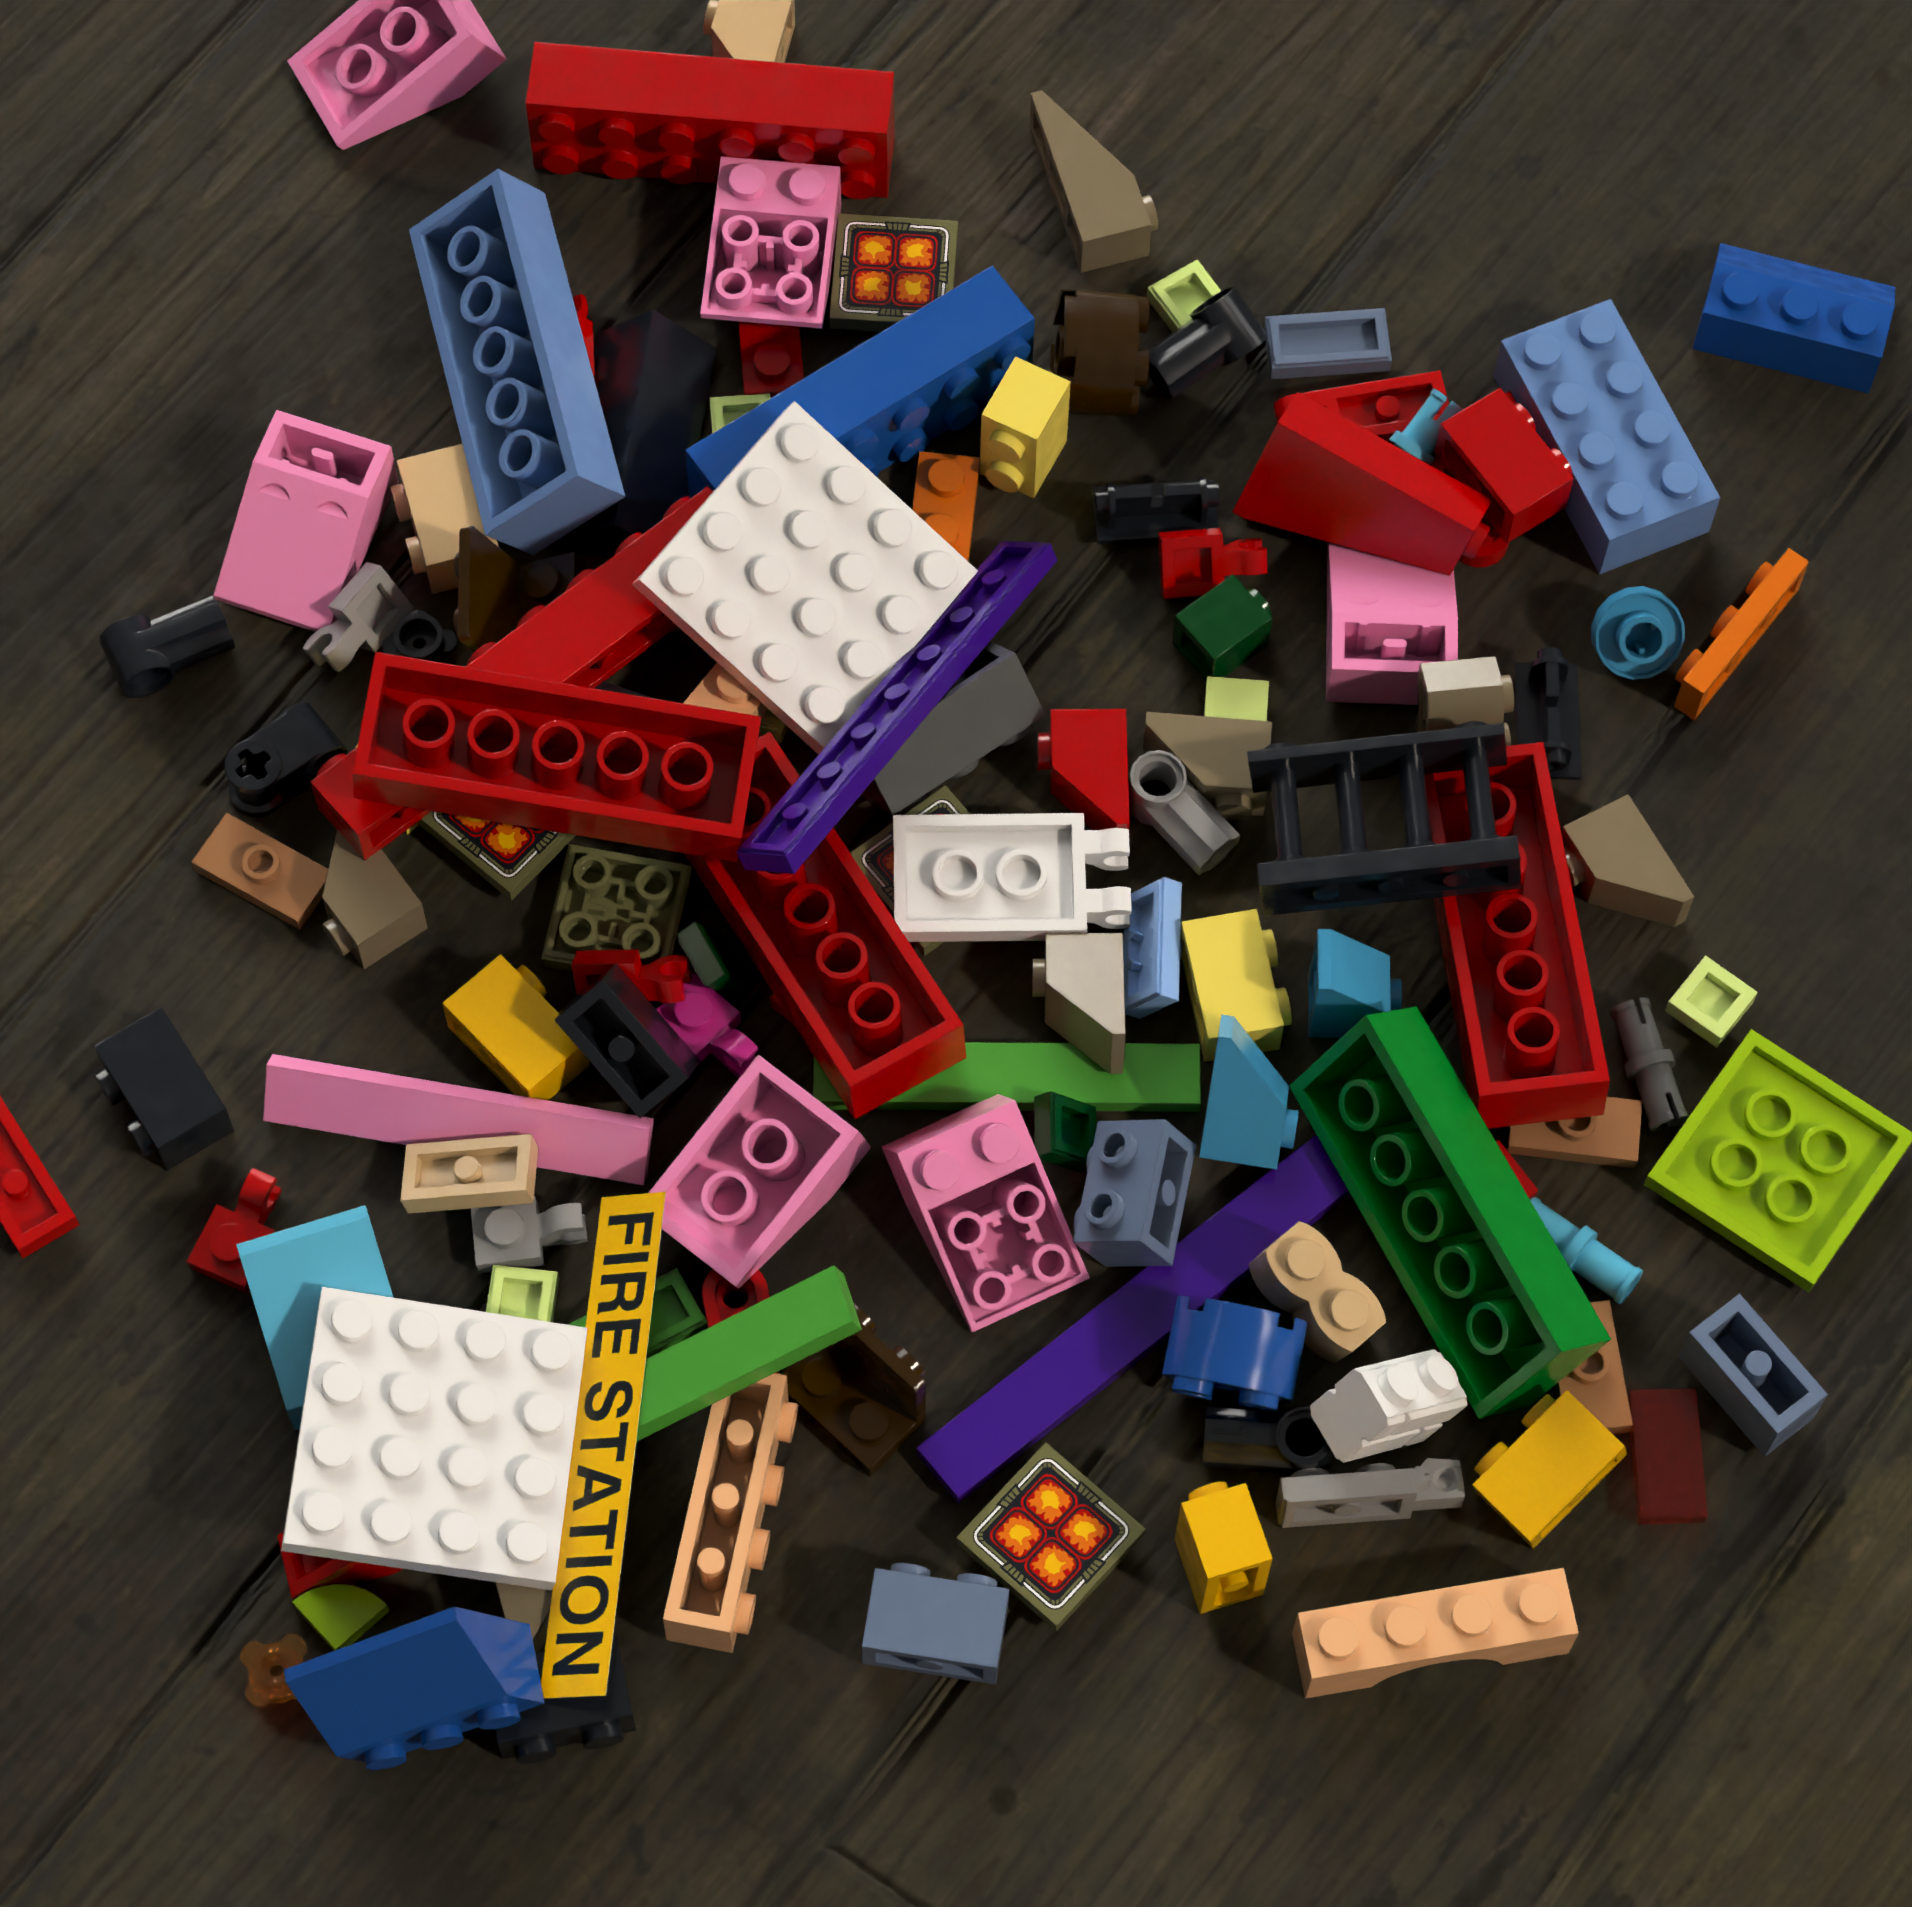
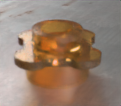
[240,1634,307,1707]

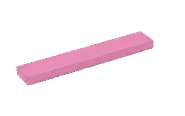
[263,1054,654,1185]

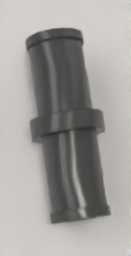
[1609,997,1689,1132]

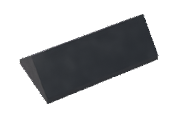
[558,310,716,558]

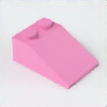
[287,0,507,150]
[649,1055,871,1289]

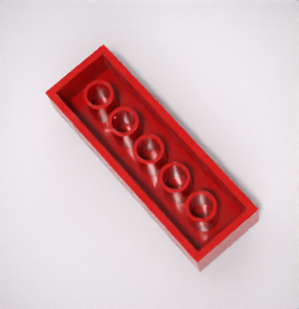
[525,42,895,200]
[352,652,761,862]
[684,732,966,1119]
[1425,742,1610,1129]

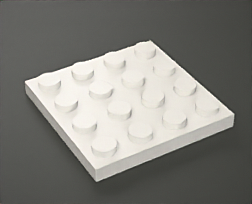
[632,401,978,755]
[281,1287,588,1591]

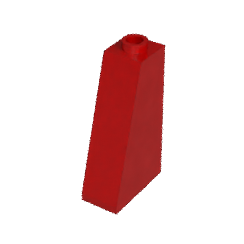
[1232,392,1492,576]

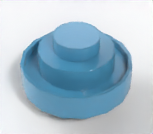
[1591,586,1685,680]

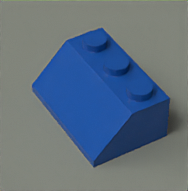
[1692,243,1896,394]
[284,1606,545,1770]

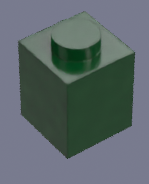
[1172,574,1273,681]

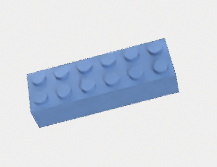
[409,169,625,555]

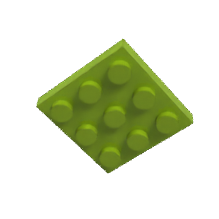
[1644,1029,1912,1293]

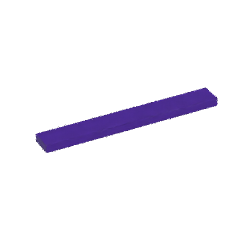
[736,541,1058,874]
[916,1134,1351,1504]

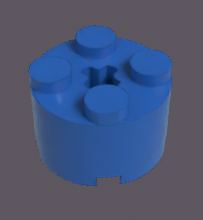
[1162,1296,1308,1412]

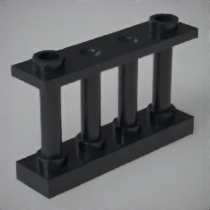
[1247,721,1522,916]

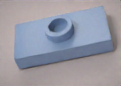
[1123,877,1183,1019]

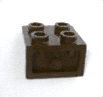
[453,526,586,652]
[782,1304,926,1477]

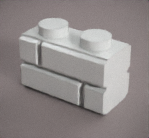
[1310,1349,1468,1463]

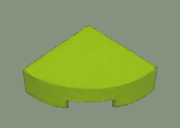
[292,1584,389,1651]

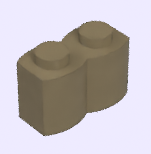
[1416,656,1514,746]

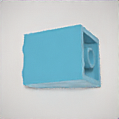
[236,1205,394,1431]

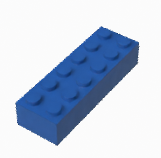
[685,265,1035,498]

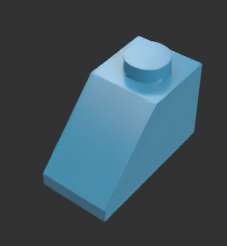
[1308,929,1402,1038]
[1199,1014,1299,1169]

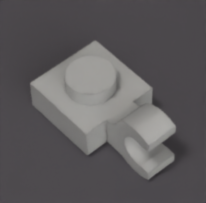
[303,562,414,672]
[471,1196,588,1274]

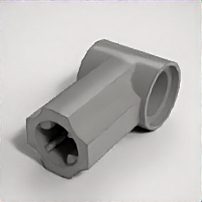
[1128,750,1240,875]

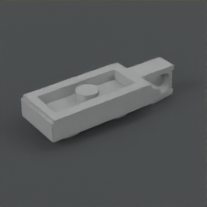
[1275,1458,1465,1528]

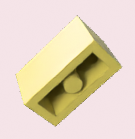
[980,357,1071,498]
[1180,909,1292,1062]

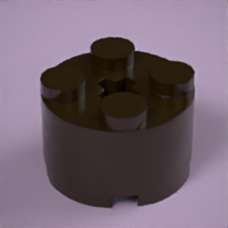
[1049,289,1149,417]

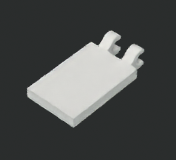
[893,813,1132,942]

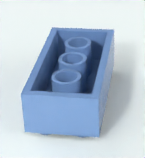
[1493,299,1720,574]

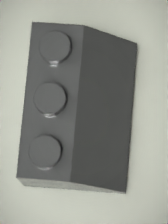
[862,641,1046,815]

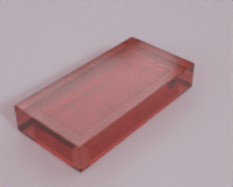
[1628,1388,1708,1524]

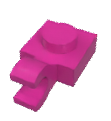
[656,973,759,1078]

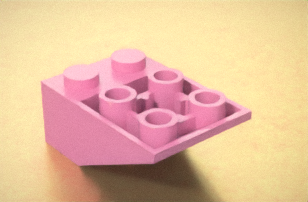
[700,156,841,328]
[214,410,399,632]
[1326,542,1458,705]
[882,1094,1090,1332]

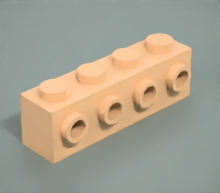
[663,1373,798,1653]

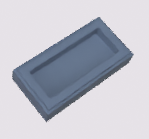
[1264,308,1392,379]

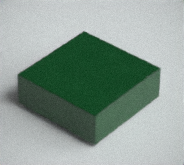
[677,922,751,996]
[1034,1091,1097,1173]

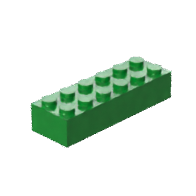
[1289,1006,1611,1419]

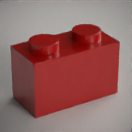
[1434,388,1574,543]

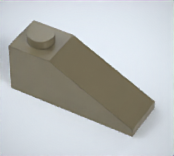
[1029,90,1158,273]

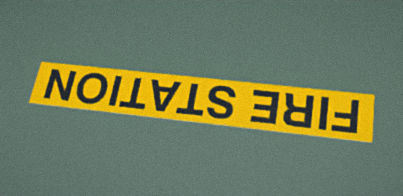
[541,1192,666,1698]

